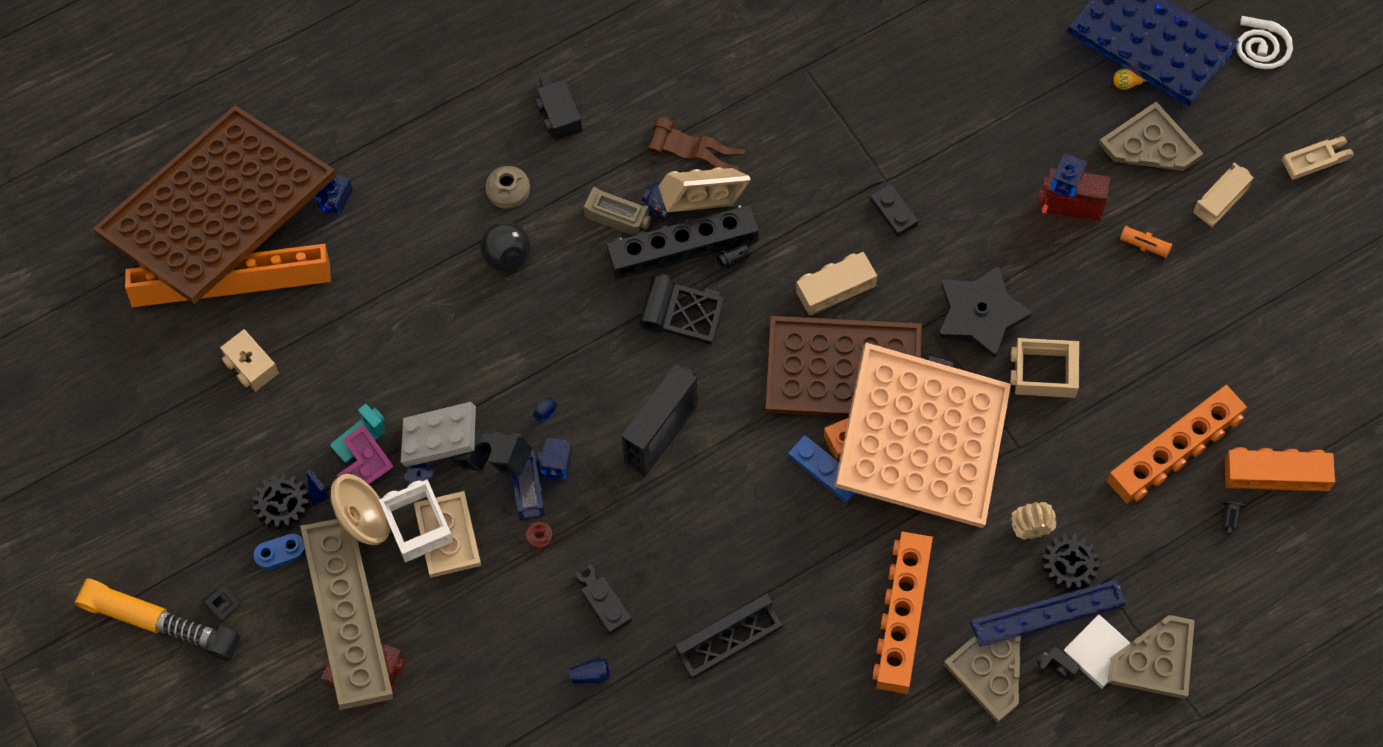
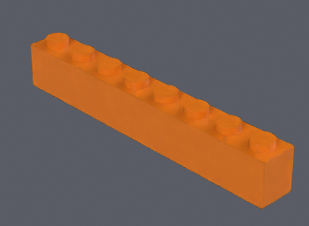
[125,244,331,307]

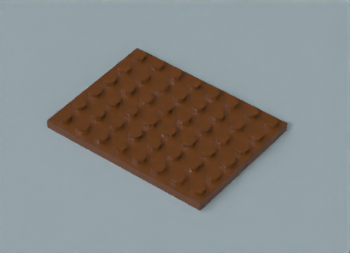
[93,105,337,304]

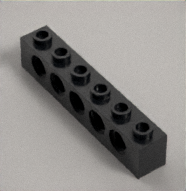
[607,205,759,280]

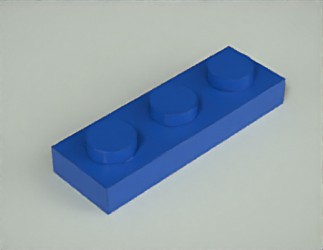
[788,435,856,504]

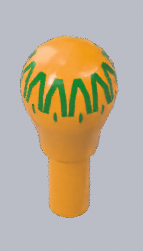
[1113,69,1160,90]

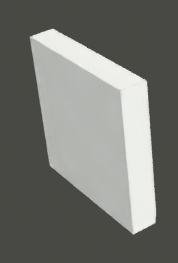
[1063,615,1130,689]

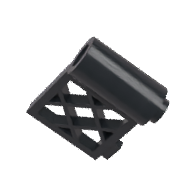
[639,274,724,344]

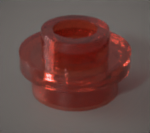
[526,522,553,548]

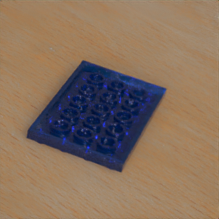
[1067,0,1239,107]

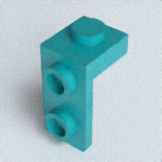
[331,404,386,463]

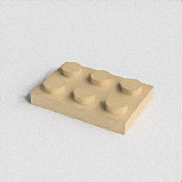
[414,491,481,578]

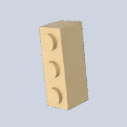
[796,252,877,316]

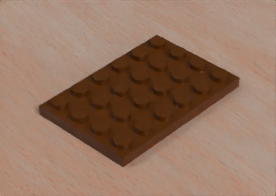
[765,316,922,417]

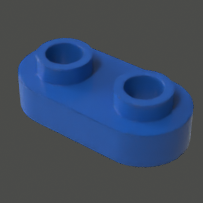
[254,534,305,570]

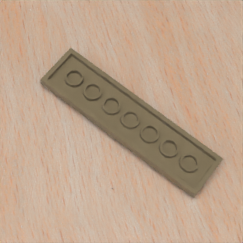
[300,519,393,710]

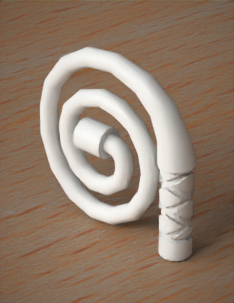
[1236,16,1293,69]

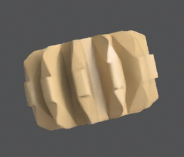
[1012,502,1056,540]

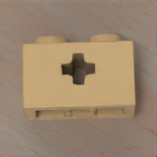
[220,329,279,392]

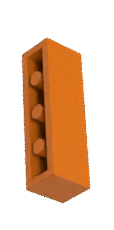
[1224,447,1335,491]

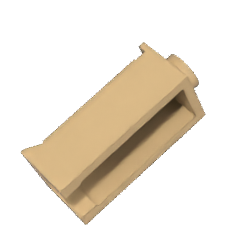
[1193,163,1254,227]

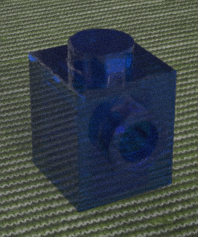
[1050,153,1087,198]
[315,175,353,214]
[537,438,573,480]

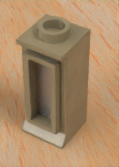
[584,187,651,236]

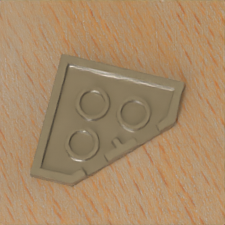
[1099,102,1203,171]
[943,612,1021,723]
[1108,615,1195,699]

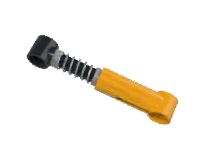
[74,578,241,661]

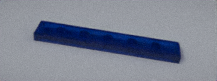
[970,580,1126,647]

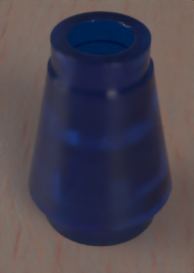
[570,657,610,684]

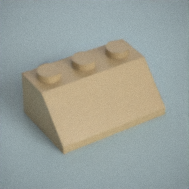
[658,167,750,212]

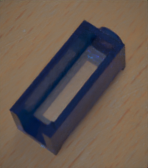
[512,450,545,520]

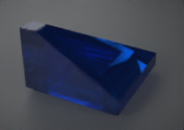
[307,470,328,507]

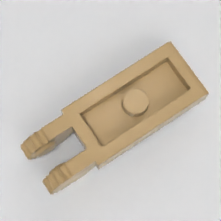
[1282,136,1354,180]

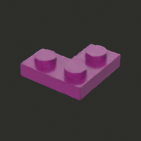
[336,425,394,484]

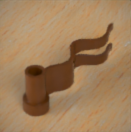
[647,117,745,170]

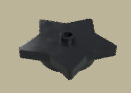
[939,267,1032,357]

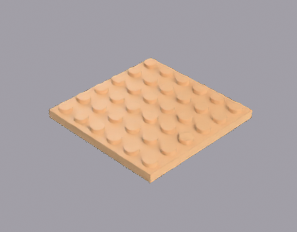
[834,343,1011,528]

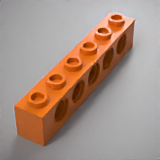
[1107,385,1247,504]
[872,532,933,694]

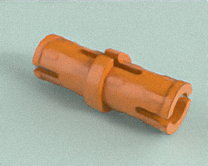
[1120,226,1172,258]

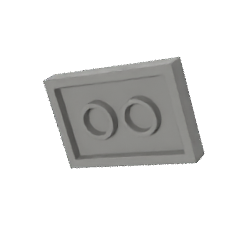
[401,402,476,467]

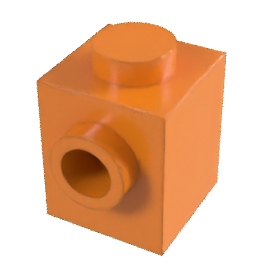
[824,418,848,462]

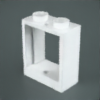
[379,480,454,562]

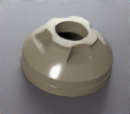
[486,166,530,209]

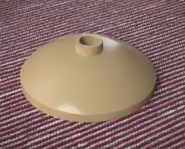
[331,474,390,545]

